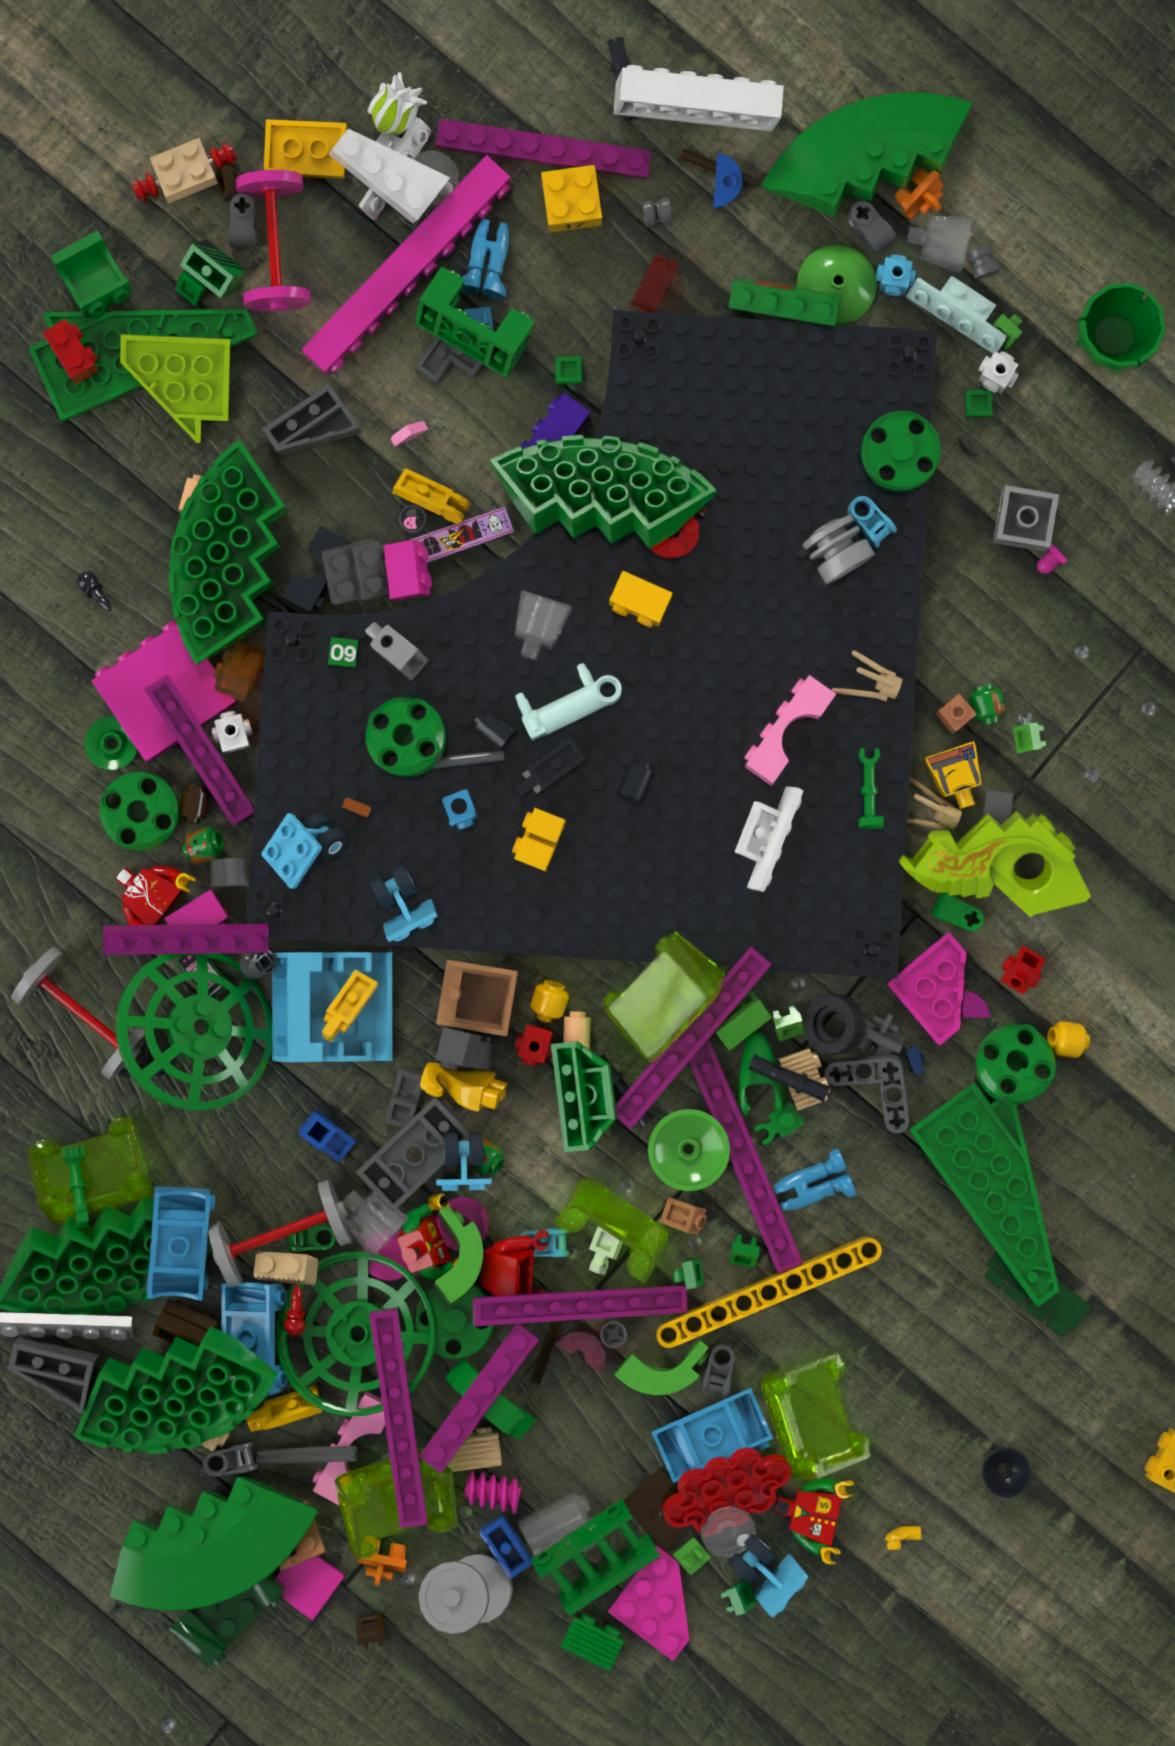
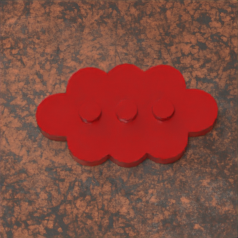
[662,1447,792,1534]

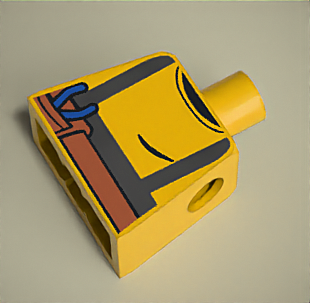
[923,741,981,809]

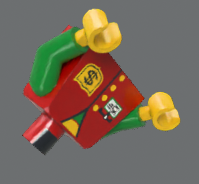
[397,1193,459,1281]
[776,1478,854,1565]

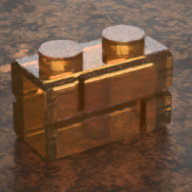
[213,641,265,701]

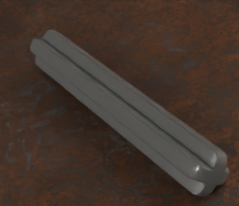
[256,1446,358,1464]

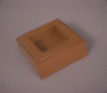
[342,797,371,818]

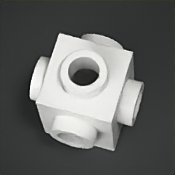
[978,351,1019,393]
[212,711,253,754]

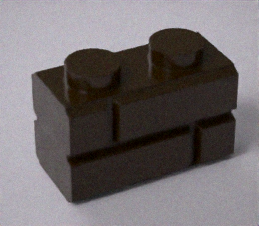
[152,1299,218,1347]

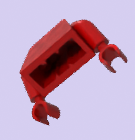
[481,1230,549,1296]

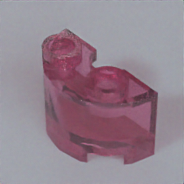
[555,1328,605,1373]

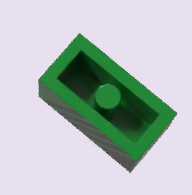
[180,239,248,298]

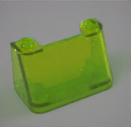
[603,931,724,1063]
[27,1117,154,1223]
[553,1178,668,1284]
[761,1352,871,1479]
[334,1448,458,1560]

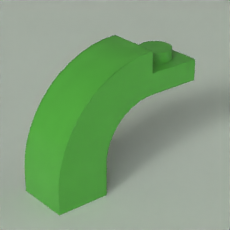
[434,1205,483,1307]
[614,1338,709,1395]

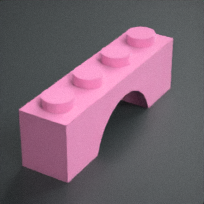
[744,675,836,786]
[312,1391,385,1507]

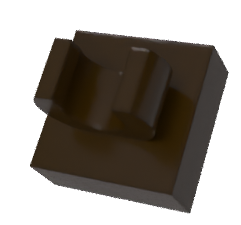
[215,165,245,201]
[356,1614,385,1648]

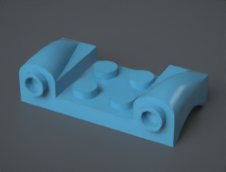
[146,1186,215,1300]
[222,1282,288,1395]
[651,1388,773,1483]

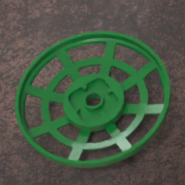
[116,953,272,1111]
[276,1251,436,1416]

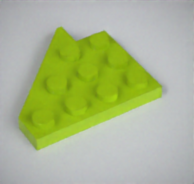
[120,334,230,443]

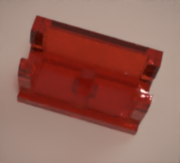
[631,253,679,313]

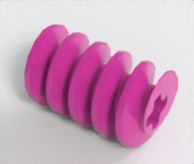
[463,1470,521,1514]

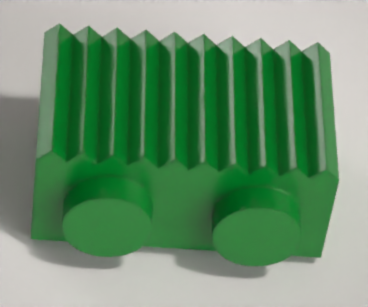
[560,1613,624,1671]

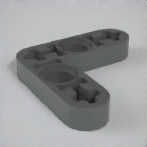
[825,1054,910,1133]

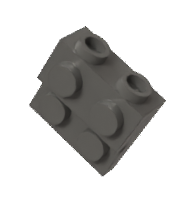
[321,539,389,605]

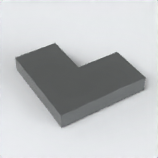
[414,337,483,385]

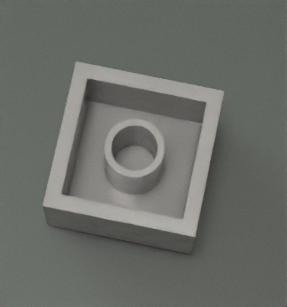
[992,485,1059,552]

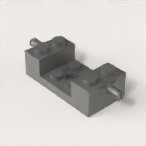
[356,1097,471,1212]

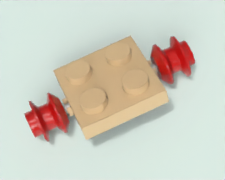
[132,138,237,204]

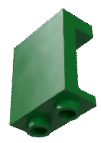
[50,230,133,318]

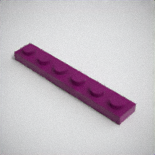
[144,674,254,825]
[103,924,269,955]
[419,1323,540,1473]

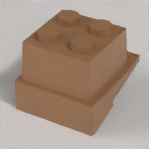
[436,960,518,1036]

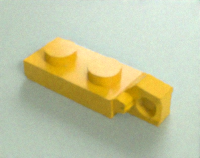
[321,969,378,1043]
[246,1386,323,1432]

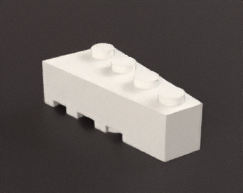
[328,129,450,223]

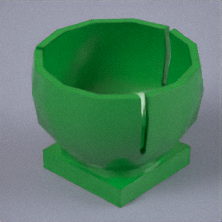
[1075,283,1166,375]

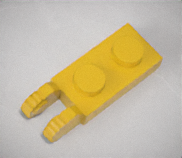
[392,468,471,524]

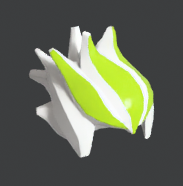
[367,72,427,136]

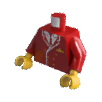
[116,866,196,925]

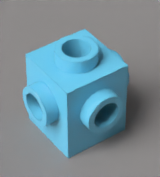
[876,255,916,296]

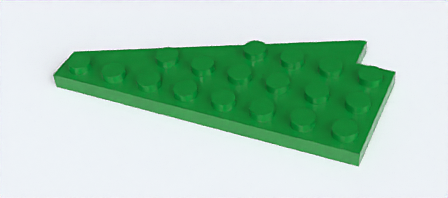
[28,309,259,423]
[908,1082,1059,1307]

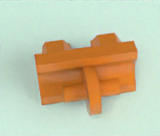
[895,168,944,221]
[357,1538,407,1586]

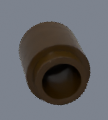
[179,784,209,824]

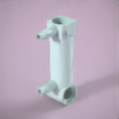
[515,663,622,741]

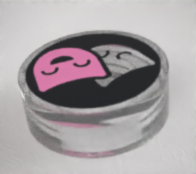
[399,505,426,533]

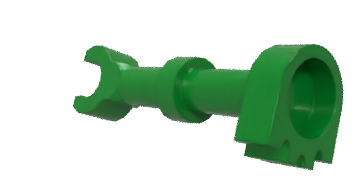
[858,748,884,829]
[62,1146,89,1229]

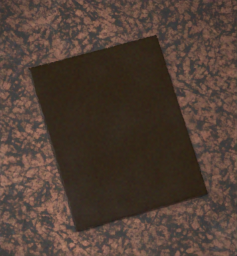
[624,1467,693,1551]

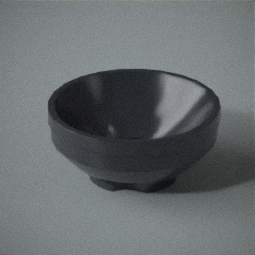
[982,1447,1032,1498]

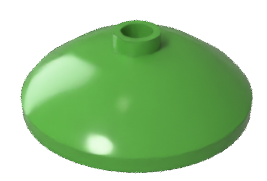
[796,245,877,325]
[648,1109,730,1191]

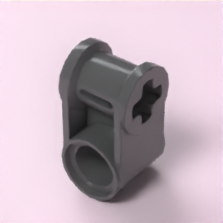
[229,193,258,247]
[847,201,896,255]
[700,1342,735,1397]
[203,1440,258,1476]

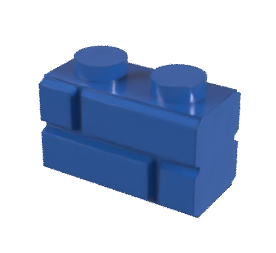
[479,1513,533,1579]

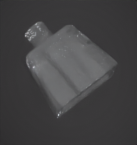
[907,216,973,273]
[515,590,572,660]
[343,1190,409,1258]

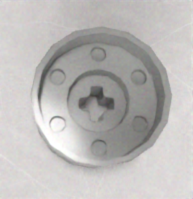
[802,515,875,585]

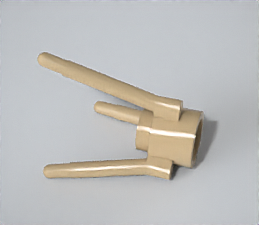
[831,651,902,701]
[907,777,962,830]

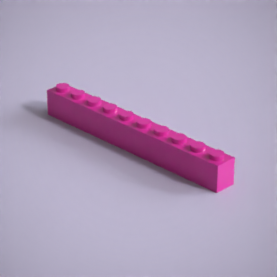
[301,155,511,376]

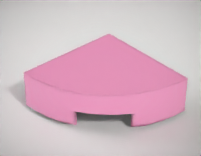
[390,421,428,446]

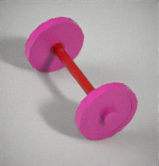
[236,170,311,312]

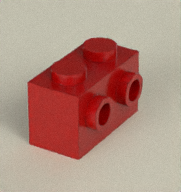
[43,319,99,385]

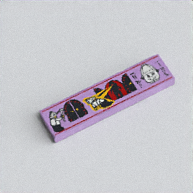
[411,507,514,564]

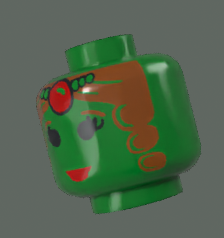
[968,684,1006,725]
[182,826,225,865]
[467,1136,505,1176]

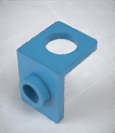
[442,789,478,830]

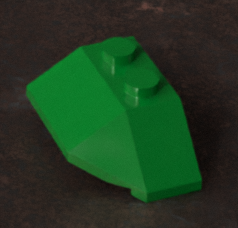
[551,1041,617,1153]

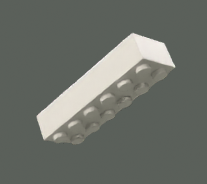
[613,65,784,132]

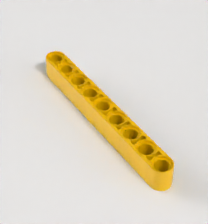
[656,1236,882,1348]

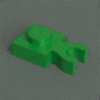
[753,1101,805,1146]

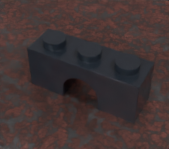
[281,526,350,614]

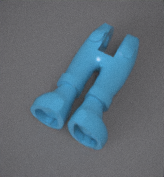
[460,219,509,300]
[773,1148,857,1211]

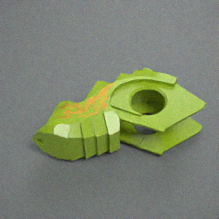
[898,811,1091,918]

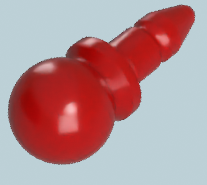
[284,1284,306,1336]

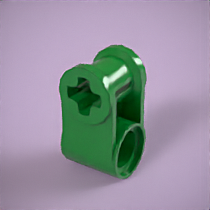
[930,893,984,931]
[286,1222,338,1251]

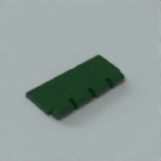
[984,1252,1091,1337]

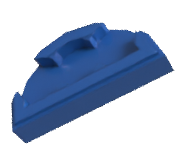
[713,153,743,207]

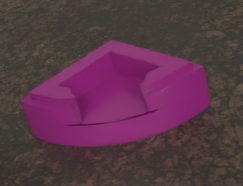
[962,990,990,1018]

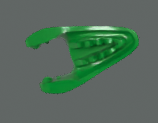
[737,1030,787,1115]

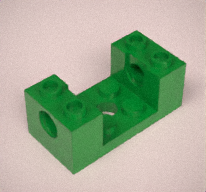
[414,266,535,378]

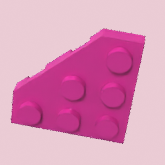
[886,932,966,1046]
[608,1545,690,1661]

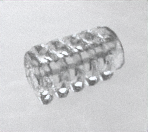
[1125,458,1175,518]

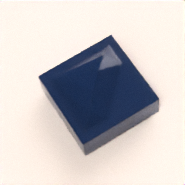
[904,1046,925,1075]

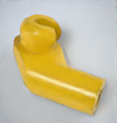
[885,1526,921,1550]

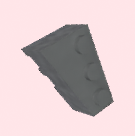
[262,384,361,456]
[435,1026,499,1071]
[8,1336,99,1414]

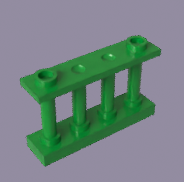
[531,1499,661,1616]

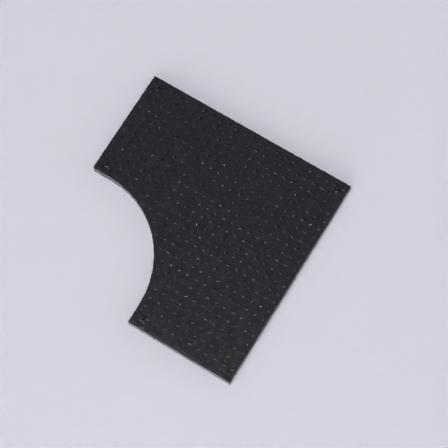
[246,310,937,979]

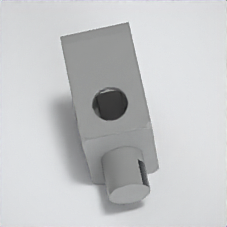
[365,622,429,681]

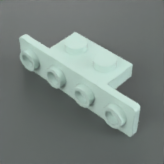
[907,276,1007,354]

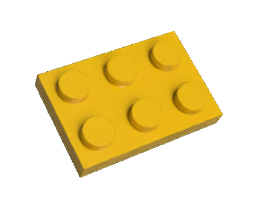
[264,119,347,179]

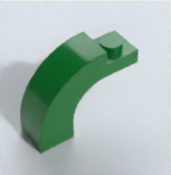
[445,1358,536,1440]

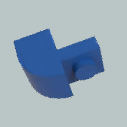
[298,1110,356,1163]

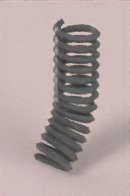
[958,435,980,456]

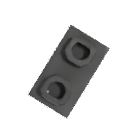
[857,1013,904,1055]

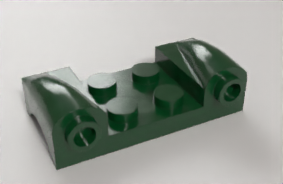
[169,1574,286,1668]

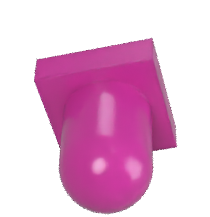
[1037,544,1067,574]

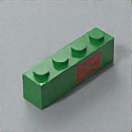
[729,277,843,326]

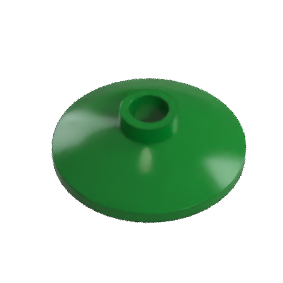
[84,716,138,770]

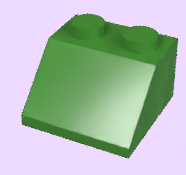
[691,976,772,1051]

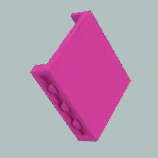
[92,620,238,763]

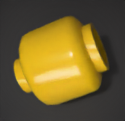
[530,980,569,1022]
[1047,1021,1090,1058]

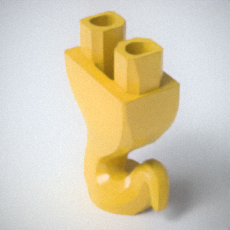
[420,1062,507,1112]

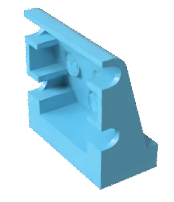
[272,952,392,1062]

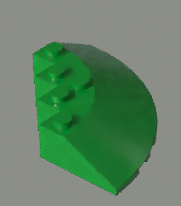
[761,92,973,217]
[489,435,717,549]
[169,440,289,665]
[0,1195,212,1315]
[74,1326,278,1454]
[110,1477,319,1611]

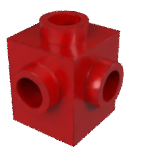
[1000,945,1046,995]
[514,1024,555,1067]

